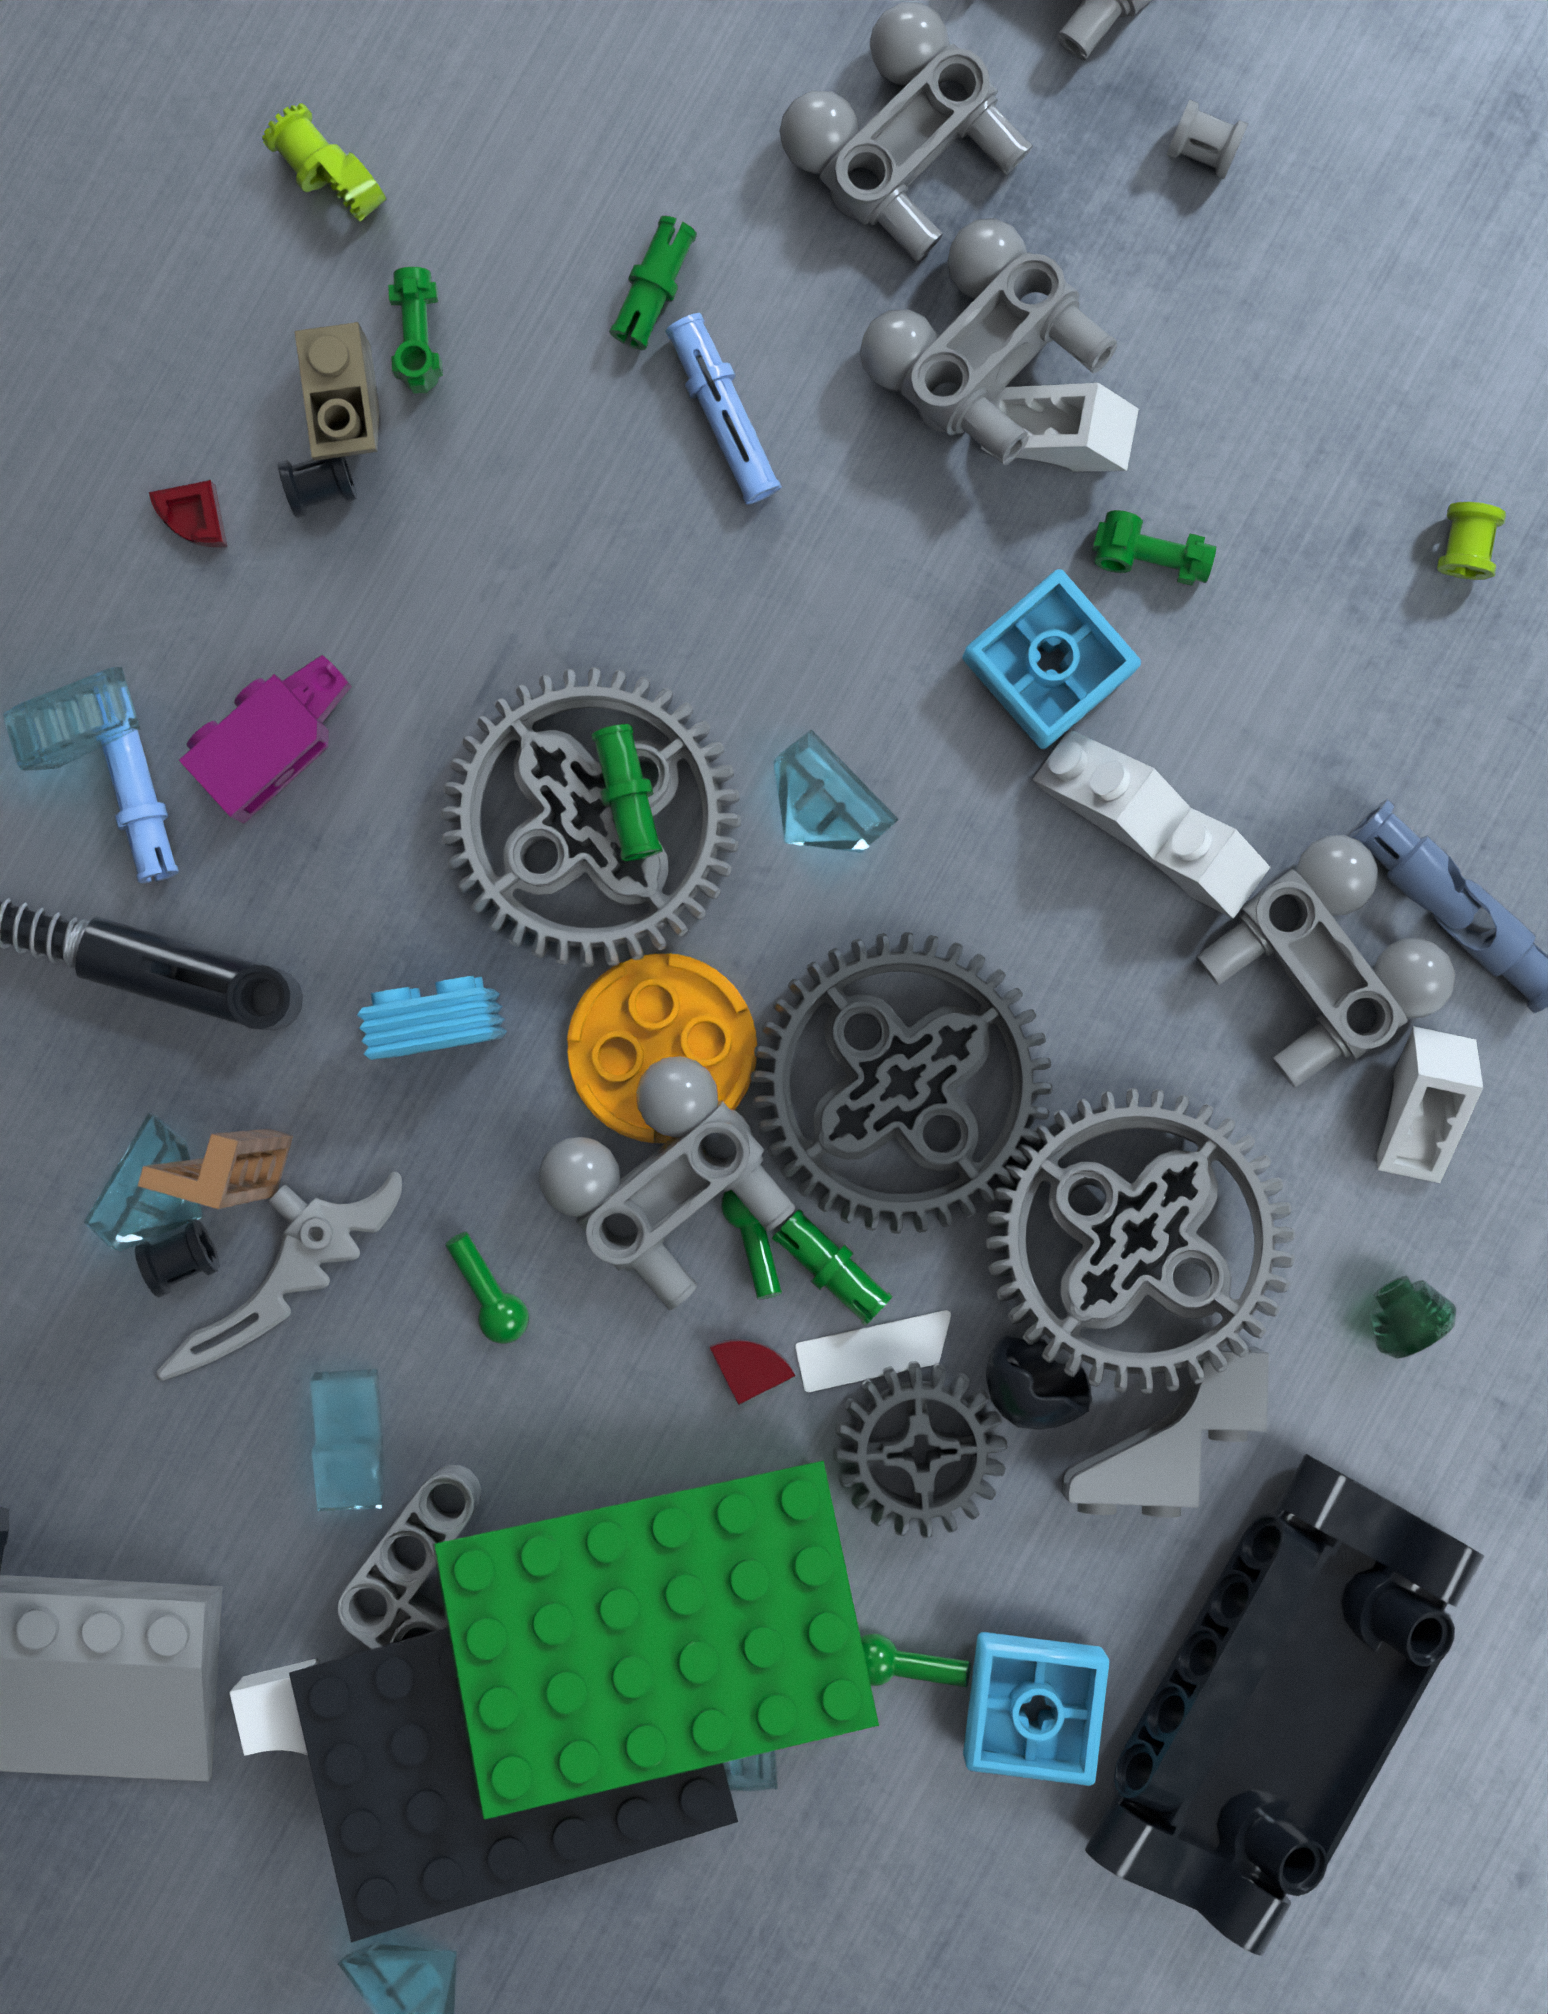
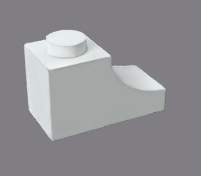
[981,383,1139,472]
[1376,1026,1483,1183]

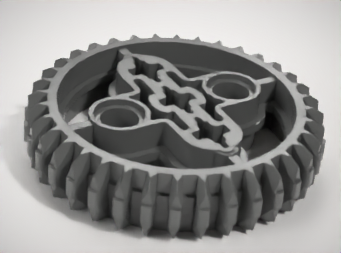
[751,932,1052,1234]

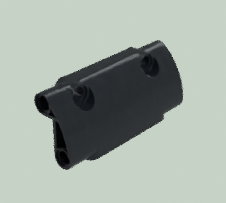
[1085,1454,1484,1956]

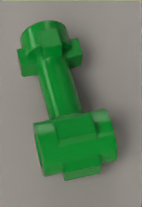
[388,267,443,394]
[1092,510,1217,586]

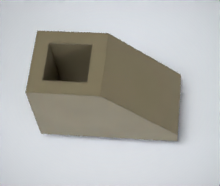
[294,322,379,461]

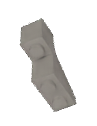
[1062,1346,1269,1518]

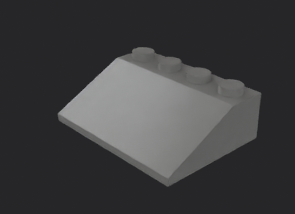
[0,1575,223,1782]

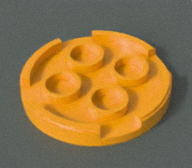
[567,953,757,1143]

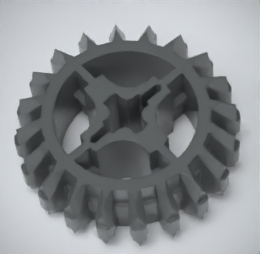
[833,1361,1008,1538]

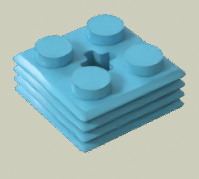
[962,569,1141,749]
[357,976,507,1060]
[963,1632,1109,1786]

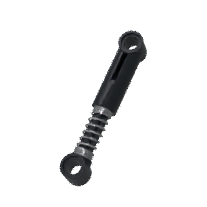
[0,898,303,1031]

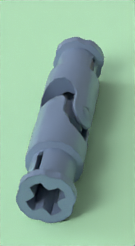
[1349,799,1548,1013]

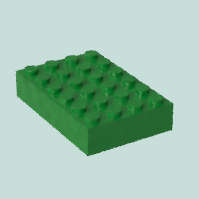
[432,1460,879,1819]

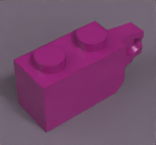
[179,655,352,824]

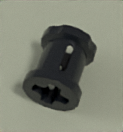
[278,456,357,518]
[135,1219,220,1298]

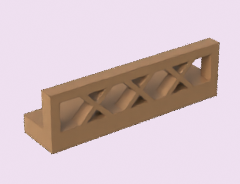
[138,1129,293,1209]

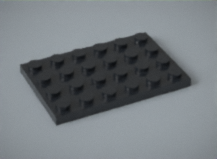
[289,1627,738,1943]

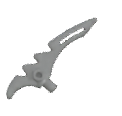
[156,1172,402,1381]

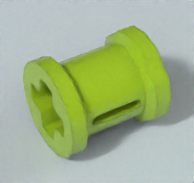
[1437,502,1506,580]

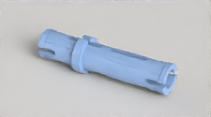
[665,313,782,505]
[88,689,179,883]

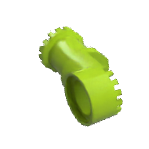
[262,103,387,221]

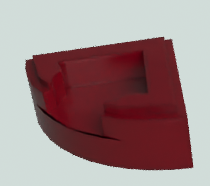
[149,480,227,547]
[710,1339,796,1405]

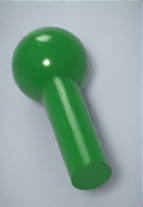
[721,1190,782,1300]
[445,1232,529,1344]
[861,1633,971,1688]

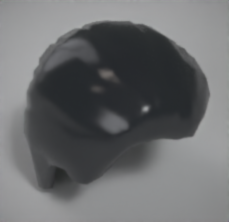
[986,1335,1092,1430]

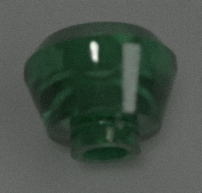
[1370,1276,1457,1359]

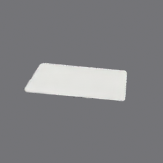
[795,1310,951,1392]

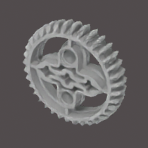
[441,667,741,968]
[986,1088,1295,1394]

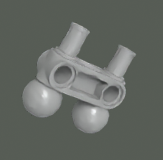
[779,2,1033,263]
[860,218,1117,465]
[1196,835,1455,1088]
[539,1056,795,1310]

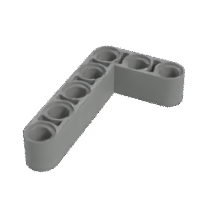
[338,1465,481,1649]

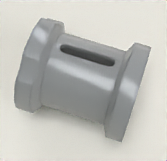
[1167,99,1249,179]

